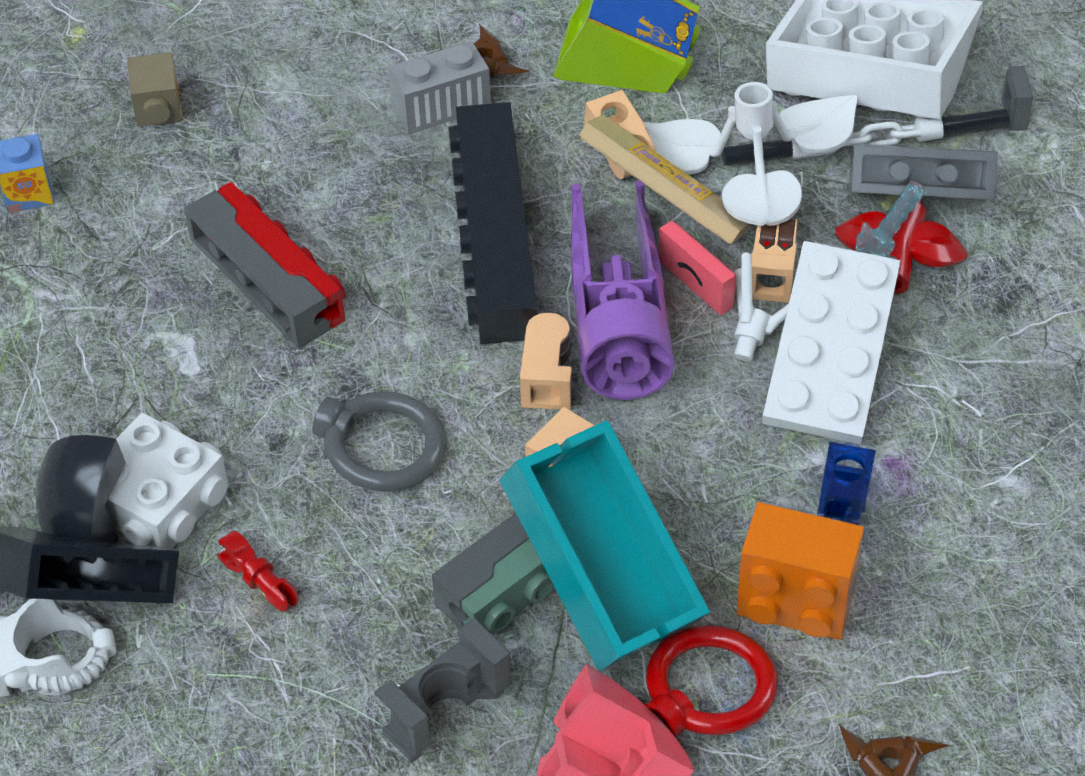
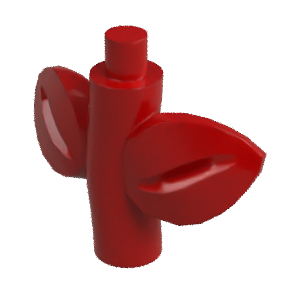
[835,195,968,294]

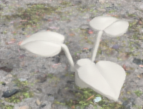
[643,82,857,226]

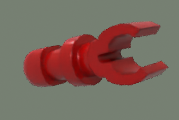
[217,530,299,612]

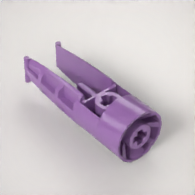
[571,180,675,400]

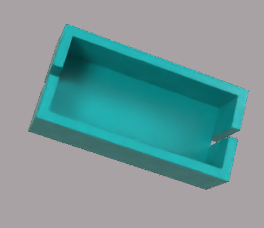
[499,420,710,671]

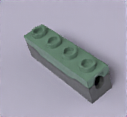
[432,513,554,634]

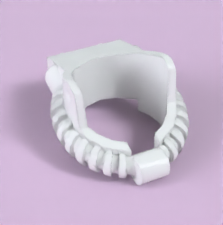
[0,599,117,697]

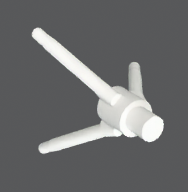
[733,252,789,362]

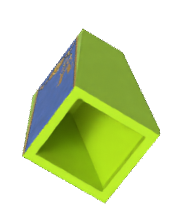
[552,0,700,94]

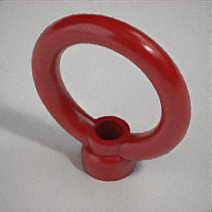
[645,625,778,738]

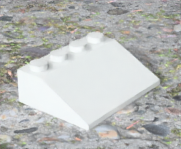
[766,0,983,119]

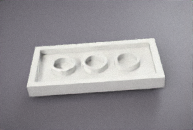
[762,241,901,445]

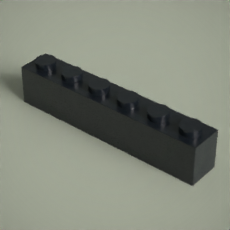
[448,102,537,345]

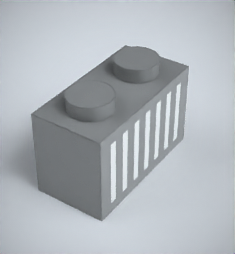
[388,41,491,135]

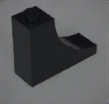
[0,526,179,604]

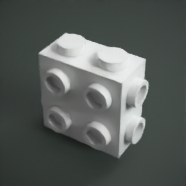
[105,412,229,548]

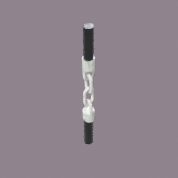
[722,109,1009,165]

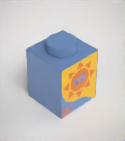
[0,134,54,213]

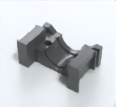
[374,618,512,763]

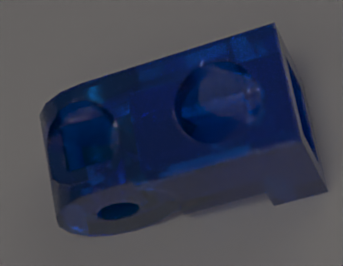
[817,442,876,526]

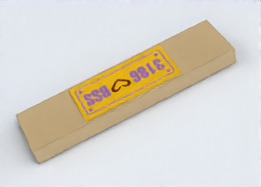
[579,115,752,244]

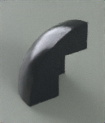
[36,435,126,543]

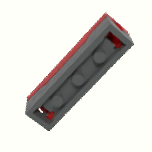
[184,181,346,349]

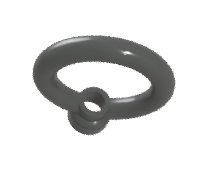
[312,391,446,491]

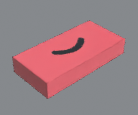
[658,221,736,315]

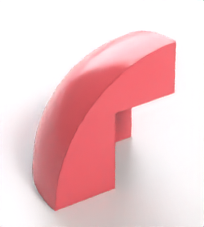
[536,663,694,776]

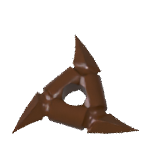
[474,24,530,77]
[839,724,950,776]

